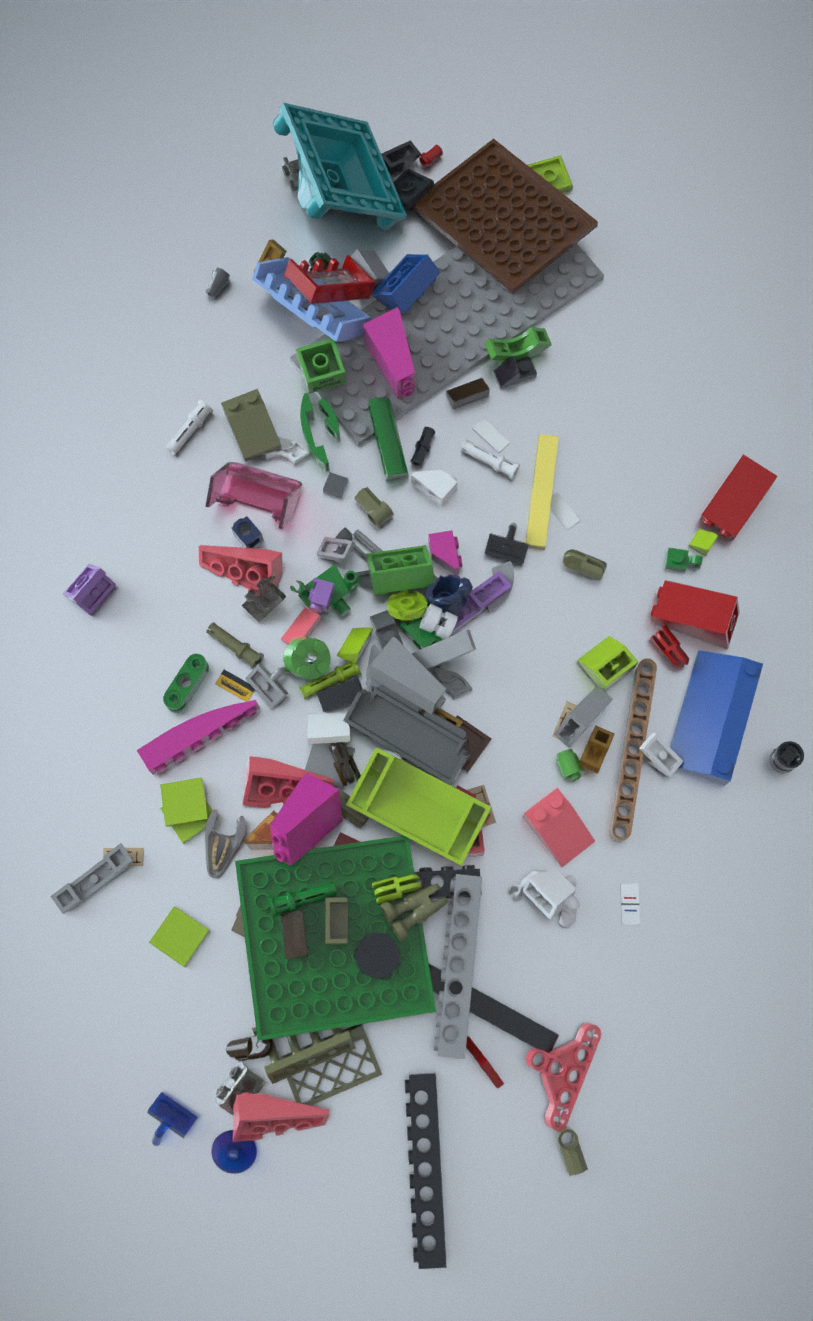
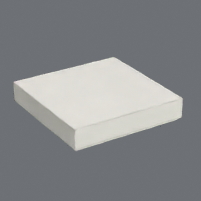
[307,711,350,744]

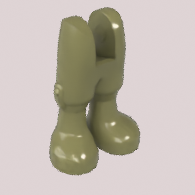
[380,884,448,942]

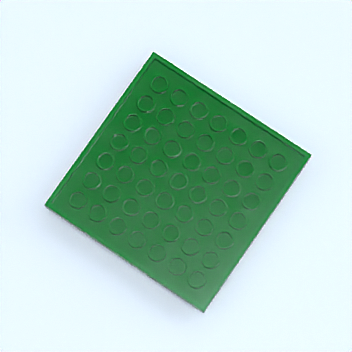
[235,835,436,1041]

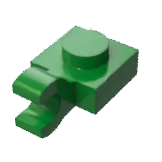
[665,548,703,572]

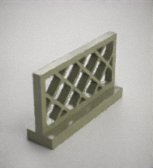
[280,1024,382,1106]

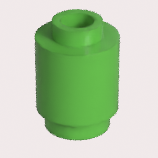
[557,749,584,782]

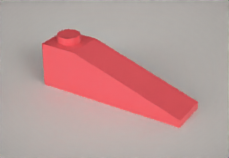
[242,756,334,808]
[233,1092,329,1142]

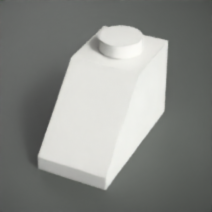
[412,470,458,506]

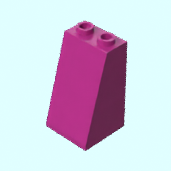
[363,307,415,399]
[270,773,343,866]

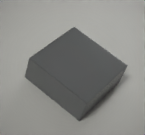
[323,472,349,499]

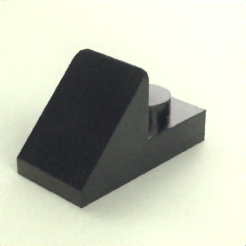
[493,356,537,389]

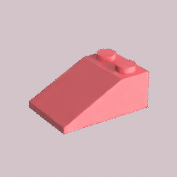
[522,787,595,867]

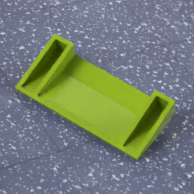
[346,747,492,866]

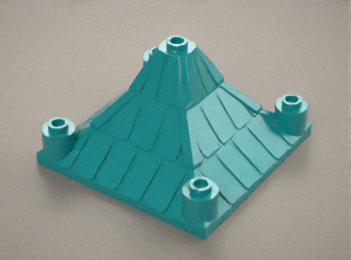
[273,102,407,230]

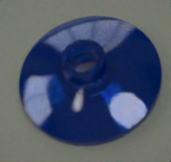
[211,1130,257,1174]

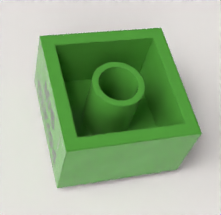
[296,338,347,394]

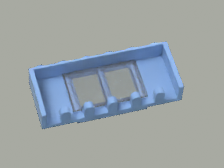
[252,257,371,342]

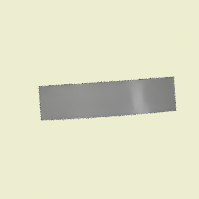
[50,843,134,914]

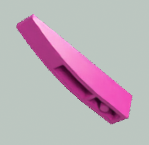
[137,700,260,775]

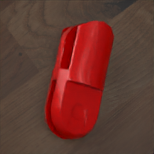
[650,625,689,669]

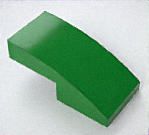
[318,397,341,442]

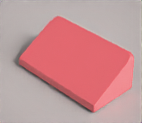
[281,607,321,645]

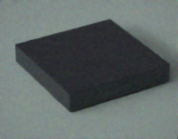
[393,169,435,209]

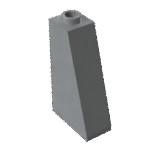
[368,637,446,714]

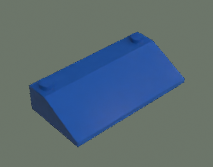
[670,650,763,785]

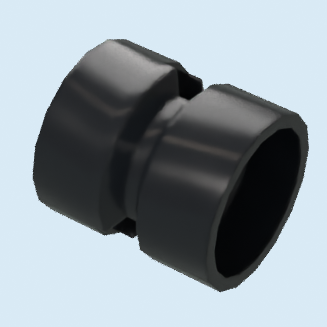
[769,741,804,774]

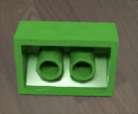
[366,545,434,595]

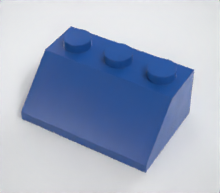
[371,254,440,313]

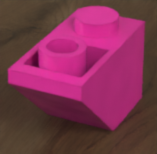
[428,530,463,575]

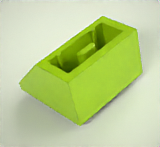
[577,636,639,691]

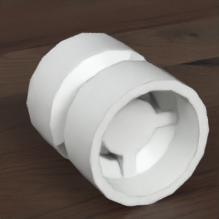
[420,604,458,639]

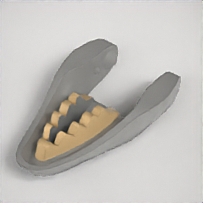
[205,809,246,878]

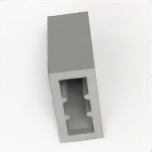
[554,685,613,748]

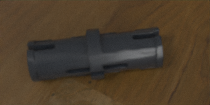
[410,427,435,467]

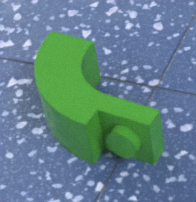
[485,327,552,365]

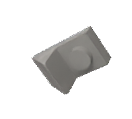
[316,537,355,568]

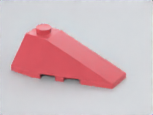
[199,545,282,599]

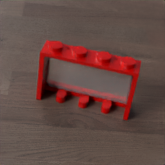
[283,255,376,304]

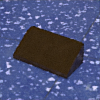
[446,378,490,409]
[281,910,308,959]

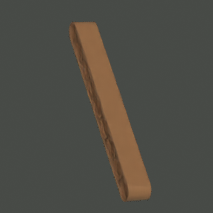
[609,658,657,843]

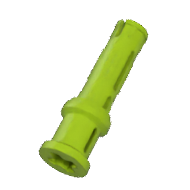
[299,662,362,699]

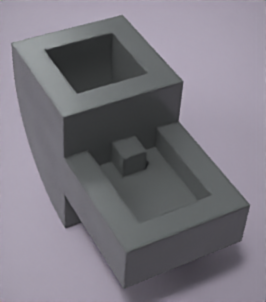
[370,610,403,649]

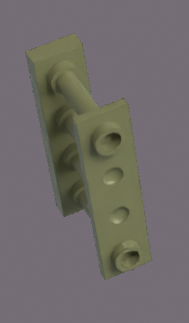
[252,1027,356,1084]

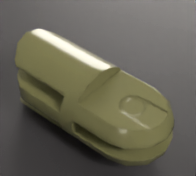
[563,549,607,580]

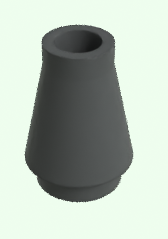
[205,267,230,298]

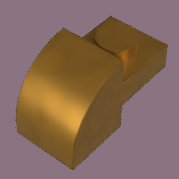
[578,725,615,774]

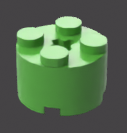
[283,637,331,680]

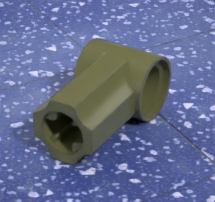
[354,487,394,528]
[339,789,369,829]
[556,1126,588,1176]

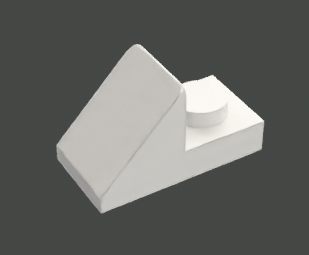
[639,733,683,777]

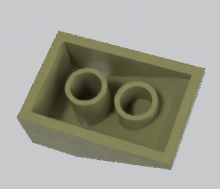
[221,389,282,461]

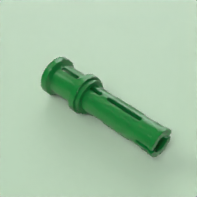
[268,882,337,917]

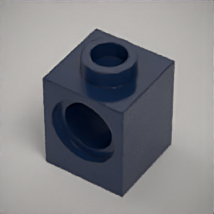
[231,516,264,548]

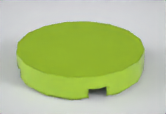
[387,591,427,620]

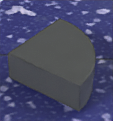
[356,570,373,591]

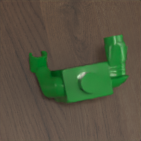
[290,564,359,616]

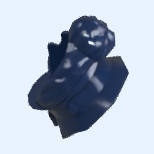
[425,574,473,615]

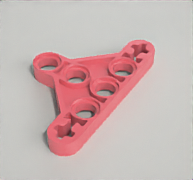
[526,1023,601,1131]

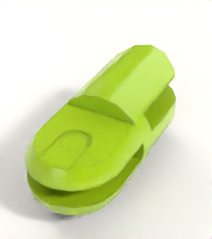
[372,874,421,904]

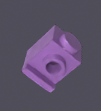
[308,578,335,613]

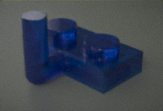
[147,1092,198,1146]

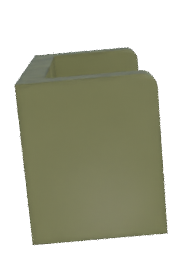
[325,898,348,945]

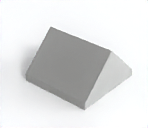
[345,249,389,292]

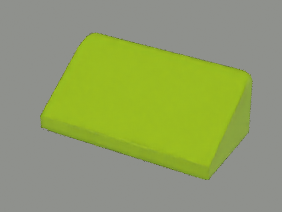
[337,627,373,664]

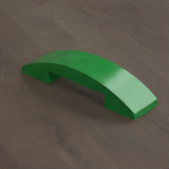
[300,393,330,472]

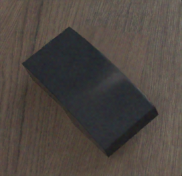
[317,678,363,712]

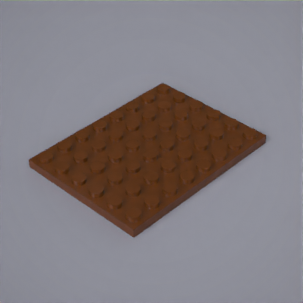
[411,138,598,294]

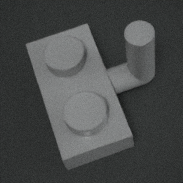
[245,664,291,708]

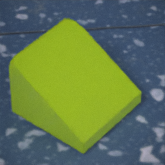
[688,529,718,555]

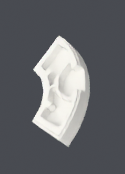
[263,437,311,466]

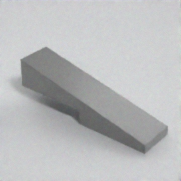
[411,630,476,670]

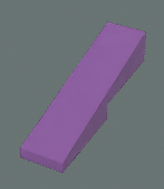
[438,571,512,636]

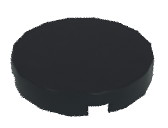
[356,933,400,978]

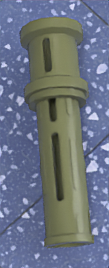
[206,622,264,669]

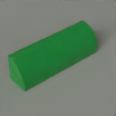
[368,397,409,480]

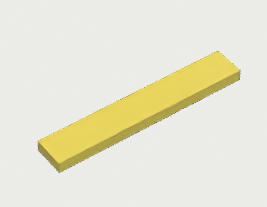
[526,434,559,549]

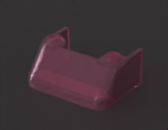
[205,462,302,529]

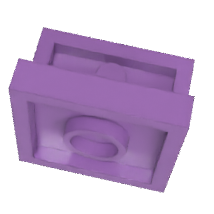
[63,564,116,615]

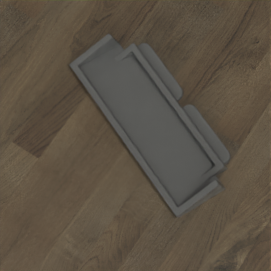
[343,684,471,786]

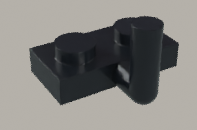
[485,523,529,564]

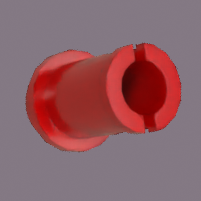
[419,145,443,167]

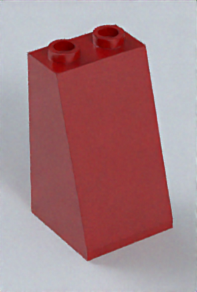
[700,454,778,539]
[651,580,740,649]

